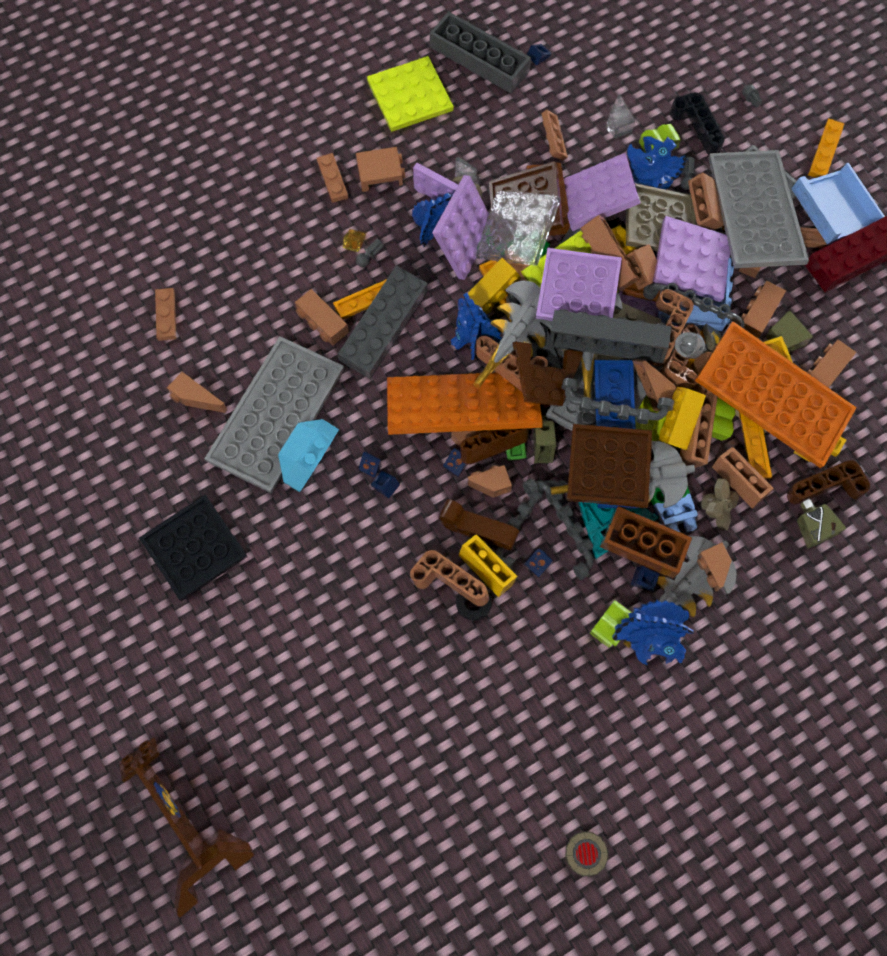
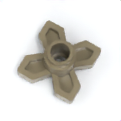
[701,479,739,530]

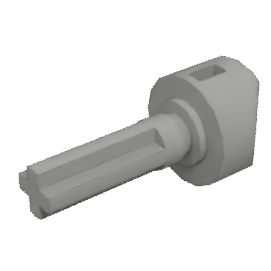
[675,332,712,359]

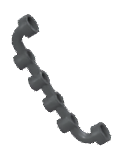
[643,283,745,328]
[562,378,674,424]
[495,479,568,570]
[523,479,594,580]

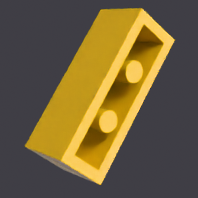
[468,258,521,314]
[658,387,706,450]
[458,534,517,597]

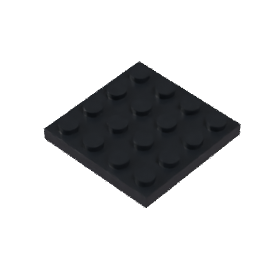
[139,494,248,601]

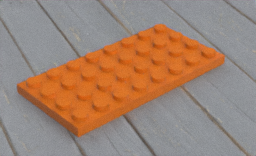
[694,321,857,468]
[387,372,542,435]

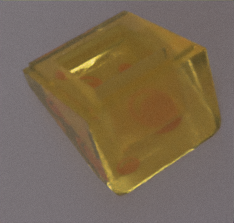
[343,229,366,252]

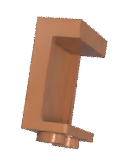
[356,147,405,192]

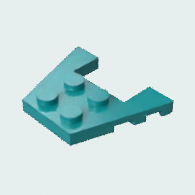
[578,502,659,559]

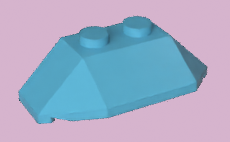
[278,419,339,492]

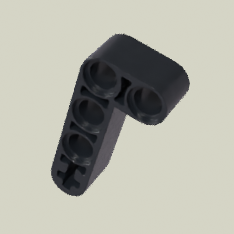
[670,92,725,155]

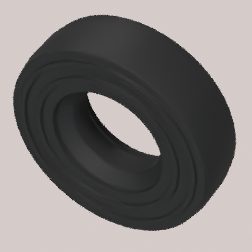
[456,589,492,621]

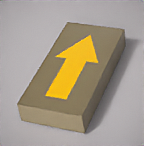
[702,324,721,351]

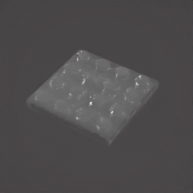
[474,191,561,266]

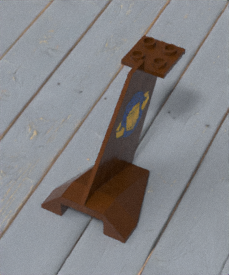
[119,737,254,918]

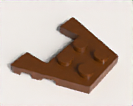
[513,341,583,407]

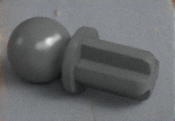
[742,84,762,107]
[681,157,695,190]
[356,239,384,267]

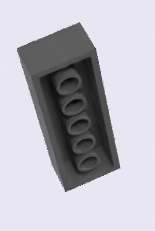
[429,11,531,93]
[338,265,427,380]
[549,309,671,363]

